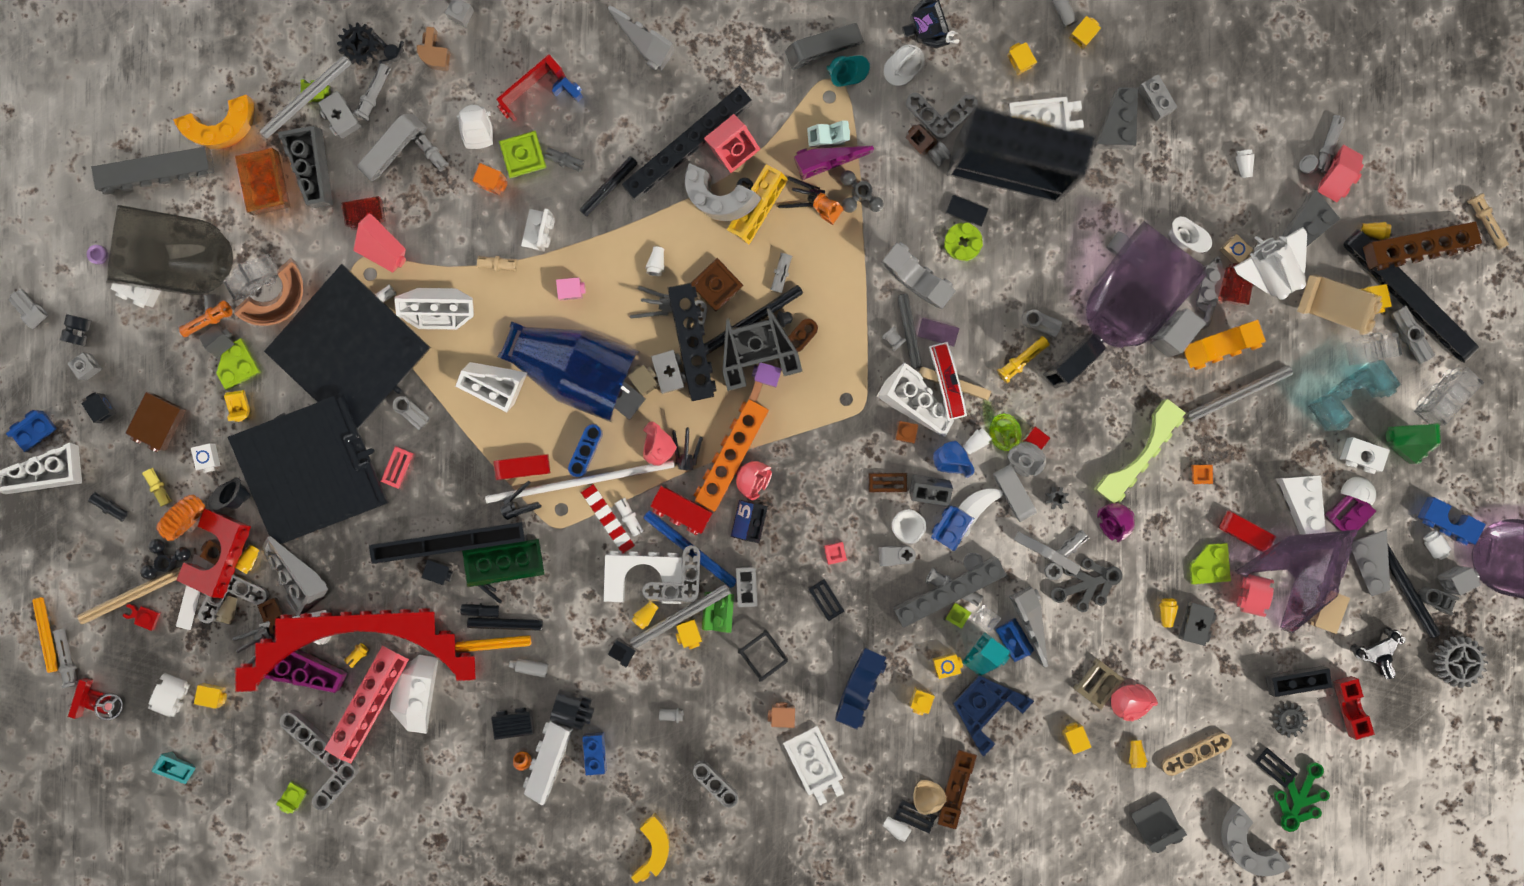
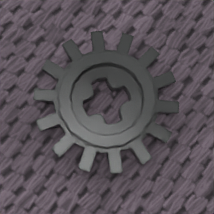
[1273,703,1308,738]

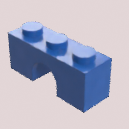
[1418,497,1486,546]

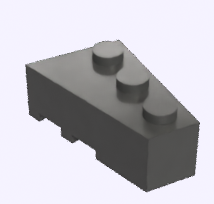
[1282,189,1340,246]

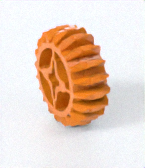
[156,495,205,541]

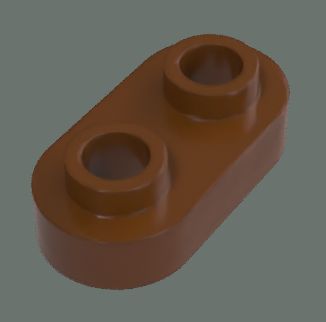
[788,319,818,352]

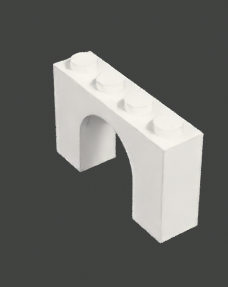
[604,551,683,604]

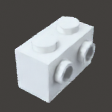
[110,272,161,308]

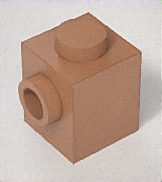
[768,702,795,728]

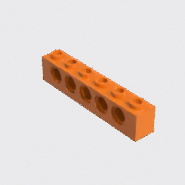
[693,399,769,512]

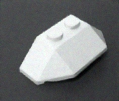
[394,288,474,330]
[390,655,438,734]

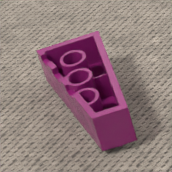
[265,641,348,693]

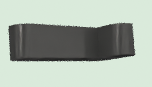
[785,23,864,70]

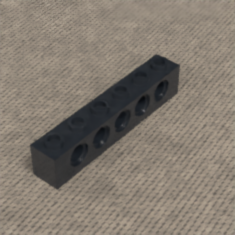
[667,283,717,401]

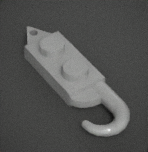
[1196,256,1225,330]

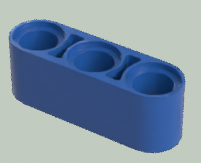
[568,424,603,477]

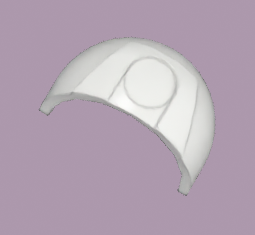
[1341,476,1376,506]
[892,509,926,544]

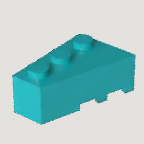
[962,632,1010,676]

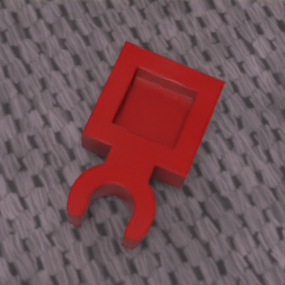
[122,604,161,631]

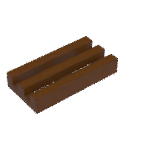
[869,473,907,492]

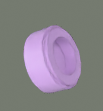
[87,245,108,264]

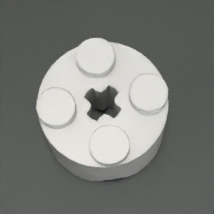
[148,673,191,717]

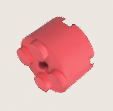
[1236,574,1274,617]

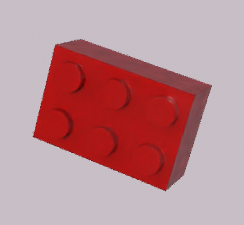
[650,486,713,535]

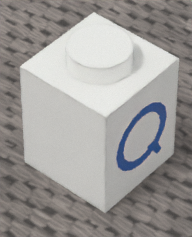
[191,443,220,473]

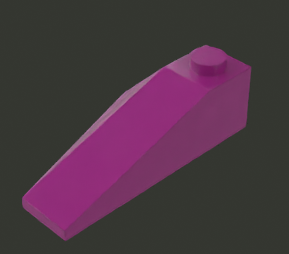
[794,146,874,181]

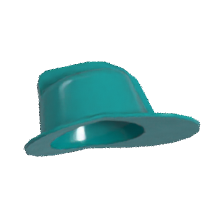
[826,55,870,87]

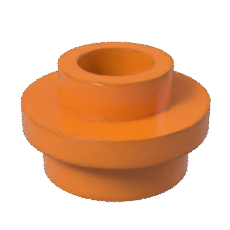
[513,752,532,771]

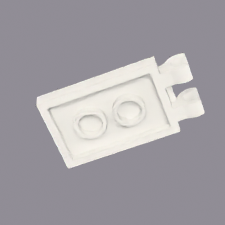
[1009,97,1084,131]
[783,726,844,805]

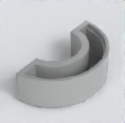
[685,163,761,221]
[882,242,956,309]
[1221,804,1291,876]

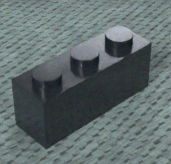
[1266,666,1333,697]

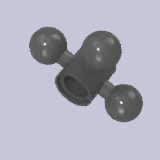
[840,170,884,213]

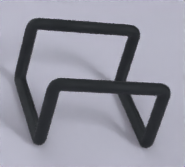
[738,629,788,682]

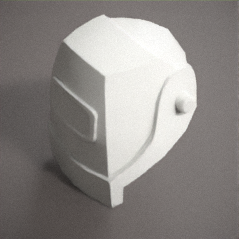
[457,104,493,149]

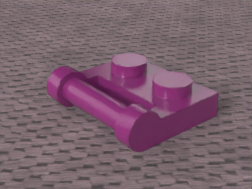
[1324,495,1377,539]

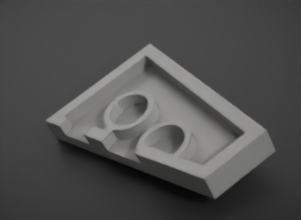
[1349,529,1390,597]

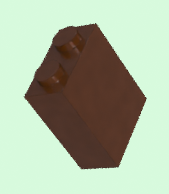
[125,392,186,452]

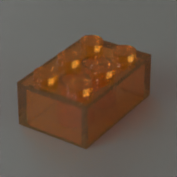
[235,148,291,216]

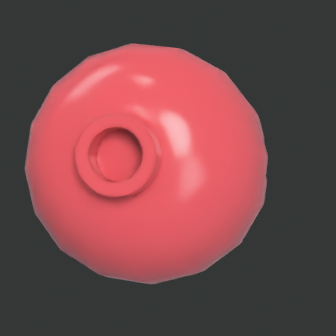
[736,461,772,500]

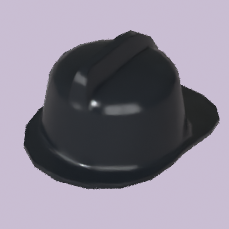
[208,477,250,511]

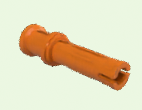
[179,301,233,337]

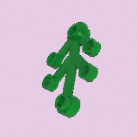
[1274,762,1330,832]

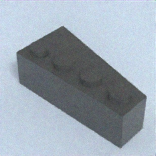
[277,126,333,208]

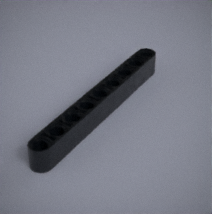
[1343,229,1479,363]

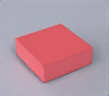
[824,542,847,565]

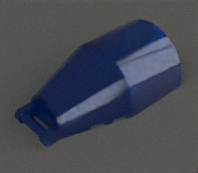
[497,321,639,423]

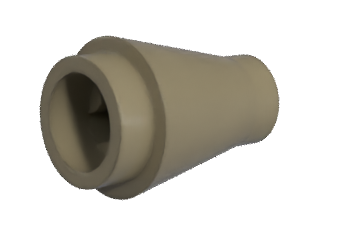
[216,595,238,625]

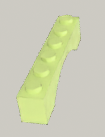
[1093,399,1185,503]

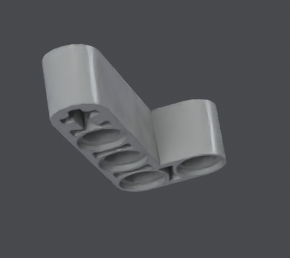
[357,113,427,181]

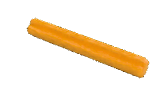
[32,597,59,673]
[455,635,532,653]

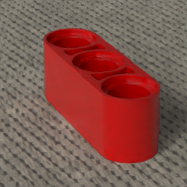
[493,454,551,480]
[1218,511,1277,554]

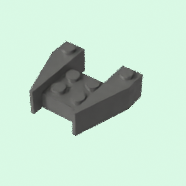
[723,308,803,391]

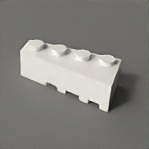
[0,443,82,494]

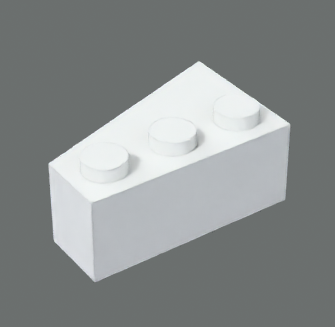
[1276,476,1326,535]

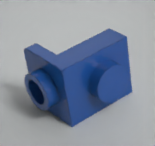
[552,77,583,102]

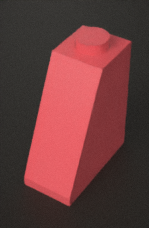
[353,214,406,273]

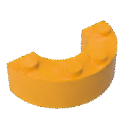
[173,95,255,149]
[1184,320,1266,370]

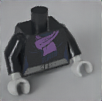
[902,0,959,49]

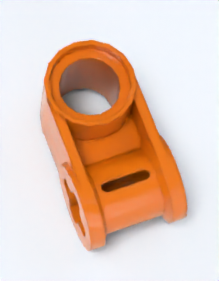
[813,193,843,225]

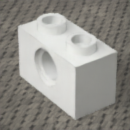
[1340,437,1390,474]

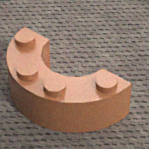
[234,257,303,326]

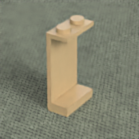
[1297,274,1382,335]

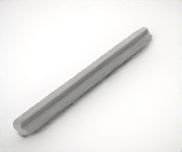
[259,56,351,138]
[1186,366,1293,422]
[630,585,731,648]

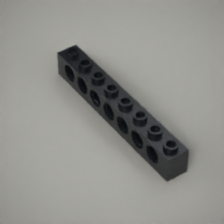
[622,86,752,202]

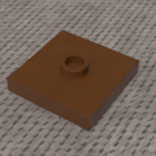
[691,258,744,312]

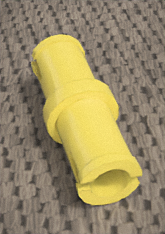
[142,468,172,507]

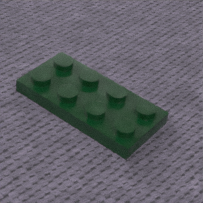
[462,539,545,587]

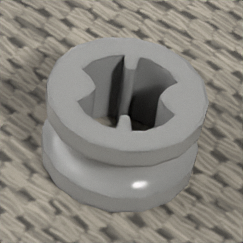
[1044,562,1063,580]

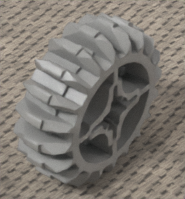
[1433,636,1488,688]

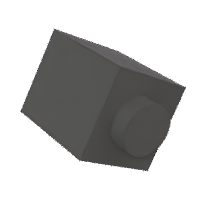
[199,323,234,358]

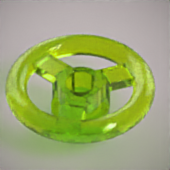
[989,413,1021,451]

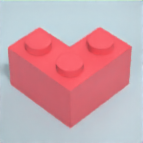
[1317,144,1364,202]

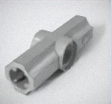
[1390,306,1435,364]

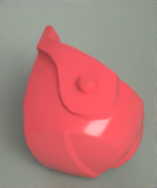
[643,421,677,466]
[1111,684,1158,722]

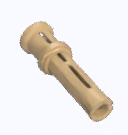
[1467,193,1509,250]

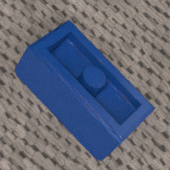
[995,618,1034,662]

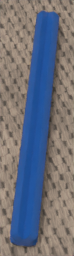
[644,511,737,588]

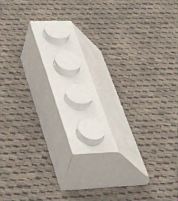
[523,721,573,805]

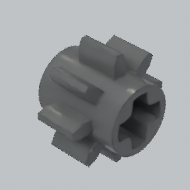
[1045,487,1069,509]

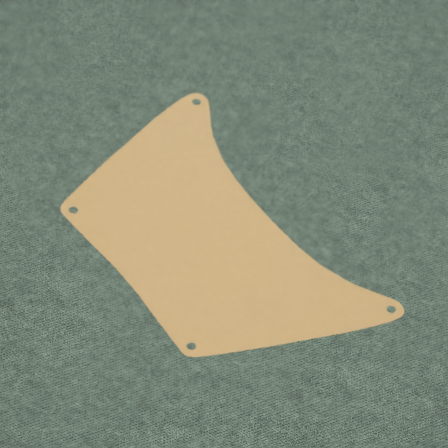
[351,79,868,529]

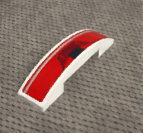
[929,342,967,421]

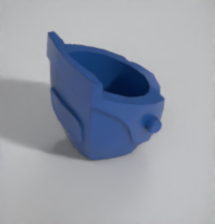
[933,441,974,478]

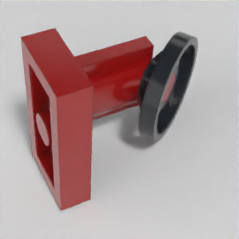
[68,678,123,720]

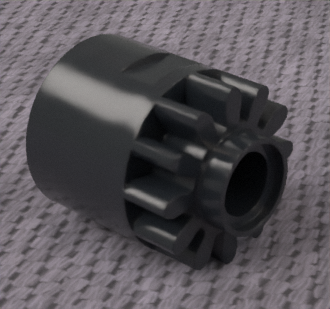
[550,689,595,730]

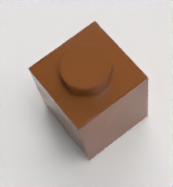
[894,421,918,444]

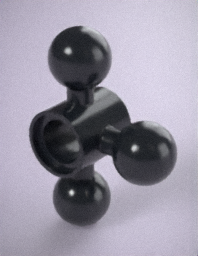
[140,539,190,580]

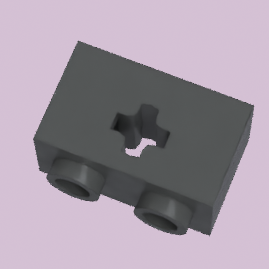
[909,475,953,506]
[1179,602,1216,646]

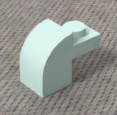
[807,121,850,147]

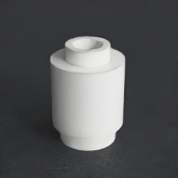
[1423,530,1451,560]

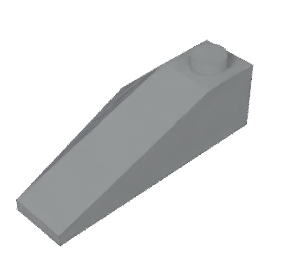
[608,5,674,71]
[262,536,328,616]
[1009,587,1048,668]

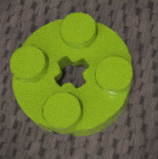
[944,223,983,262]

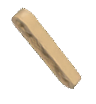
[919,367,991,401]
[1161,732,1232,776]

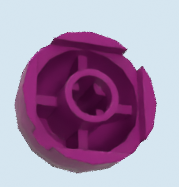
[1097,503,1135,542]

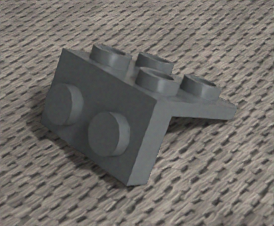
[1131,798,1187,853]

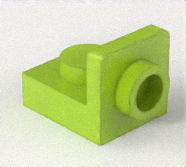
[276,781,309,814]

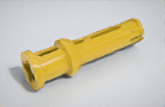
[997,336,1050,384]

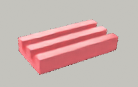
[380,446,414,489]

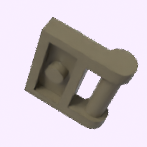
[1073,658,1125,710]

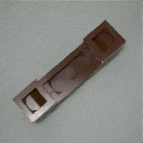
[937,750,977,829]

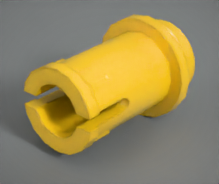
[344,643,369,668]

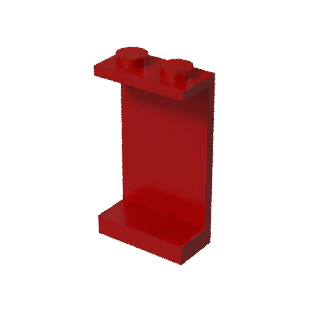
[496,54,566,121]

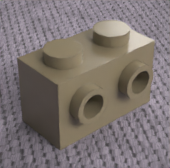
[628,364,659,396]

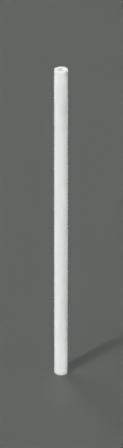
[485,460,675,503]

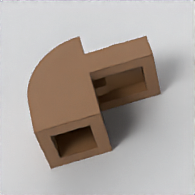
[417,27,451,71]

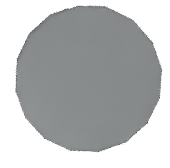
[1007,442,1046,477]

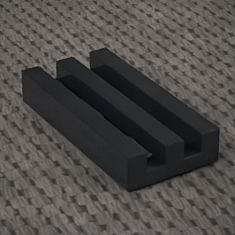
[808,579,845,621]
[1254,748,1298,788]
[894,799,937,834]

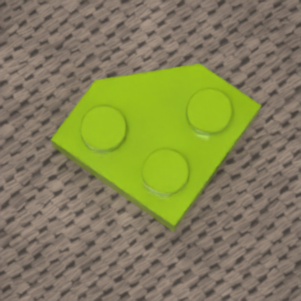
[216,338,261,391]
[1189,543,1231,584]

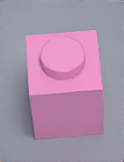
[556,278,586,301]

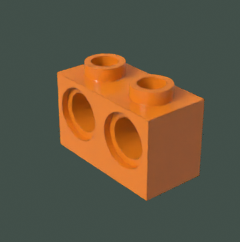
[472,163,508,196]

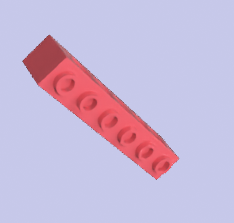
[324,646,409,763]

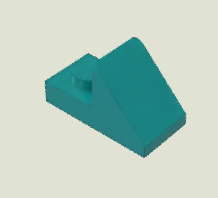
[151,752,196,784]

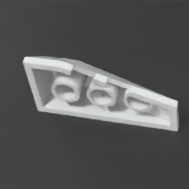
[877,363,954,437]

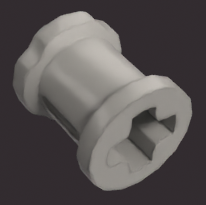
[882,326,907,351]

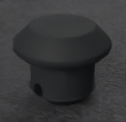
[777,311,793,328]

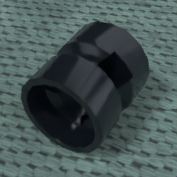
[60,314,92,346]

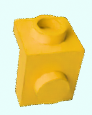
[224,390,250,422]

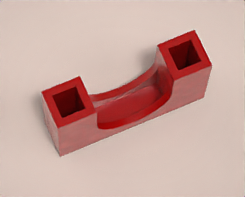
[176,508,251,598]

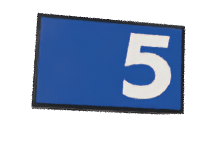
[731,500,768,543]

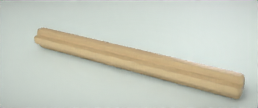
[77,567,181,624]

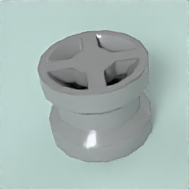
[928,142,952,166]

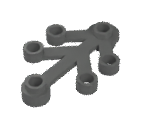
[1051,558,1122,612]

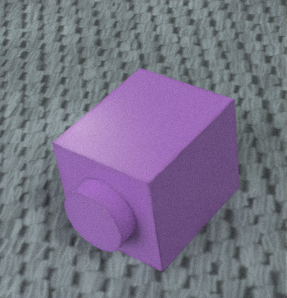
[752,362,782,388]

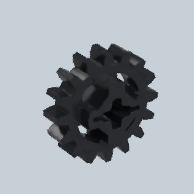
[337,22,380,66]

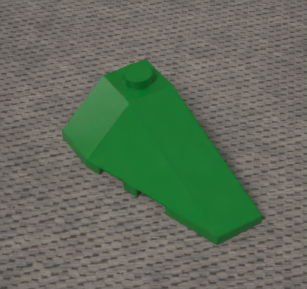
[1386,424,1441,464]

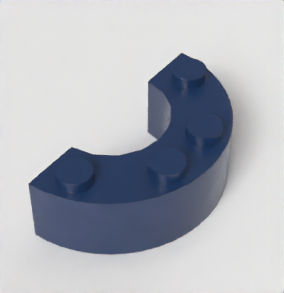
[835,648,887,729]

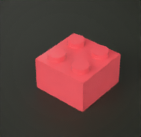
[704,114,760,173]

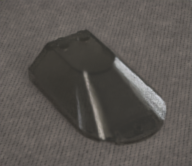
[106,205,233,295]

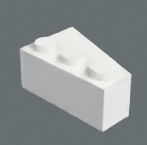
[456,362,527,412]

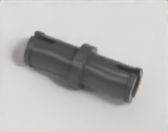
[544,147,584,172]

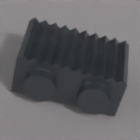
[491,707,535,740]

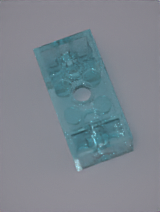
[1308,359,1401,431]

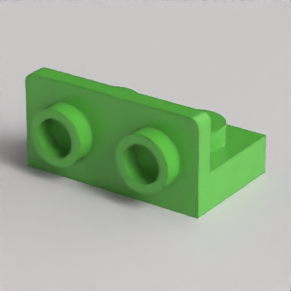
[702,592,734,633]

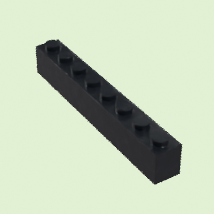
[369,522,528,564]

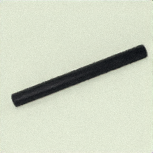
[707,285,803,353]
[1388,544,1440,638]

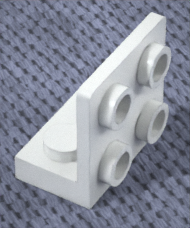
[521,209,555,252]

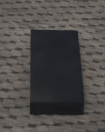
[946,195,988,227]

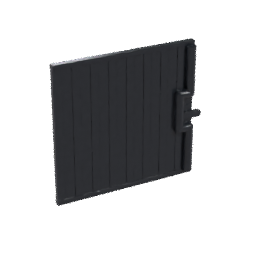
[264,264,431,429]
[227,393,389,544]

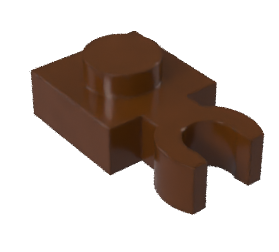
[257,598,284,634]

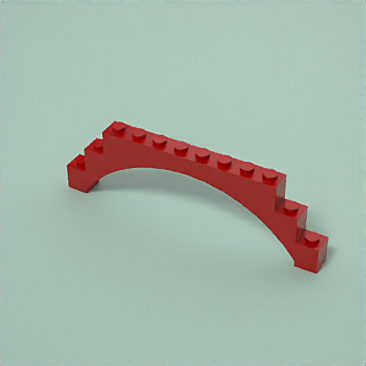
[235,608,476,692]

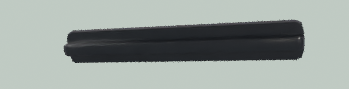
[580,156,637,216]
[467,618,543,631]

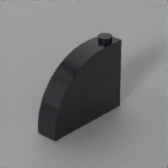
[1043,333,1106,388]

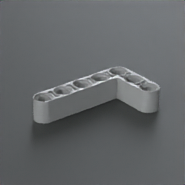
[279,710,359,810]

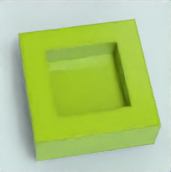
[944,602,971,629]

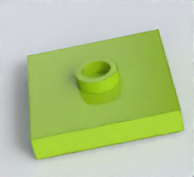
[499,131,547,179]

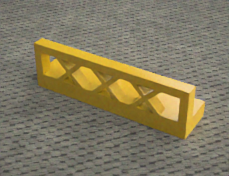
[727,164,788,245]

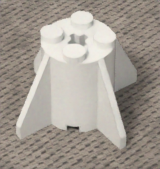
[1234,227,1307,300]

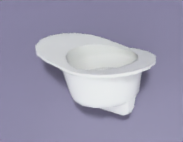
[884,44,925,86]
[1168,216,1212,253]

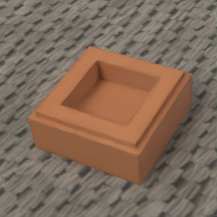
[749,381,763,402]

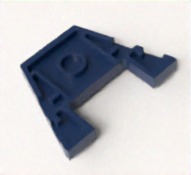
[953,675,1034,756]

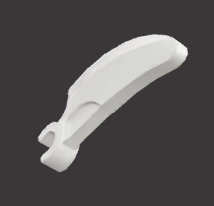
[958,489,1003,537]

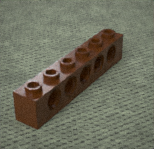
[1363,221,1482,271]

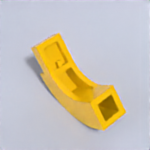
[631,813,670,883]

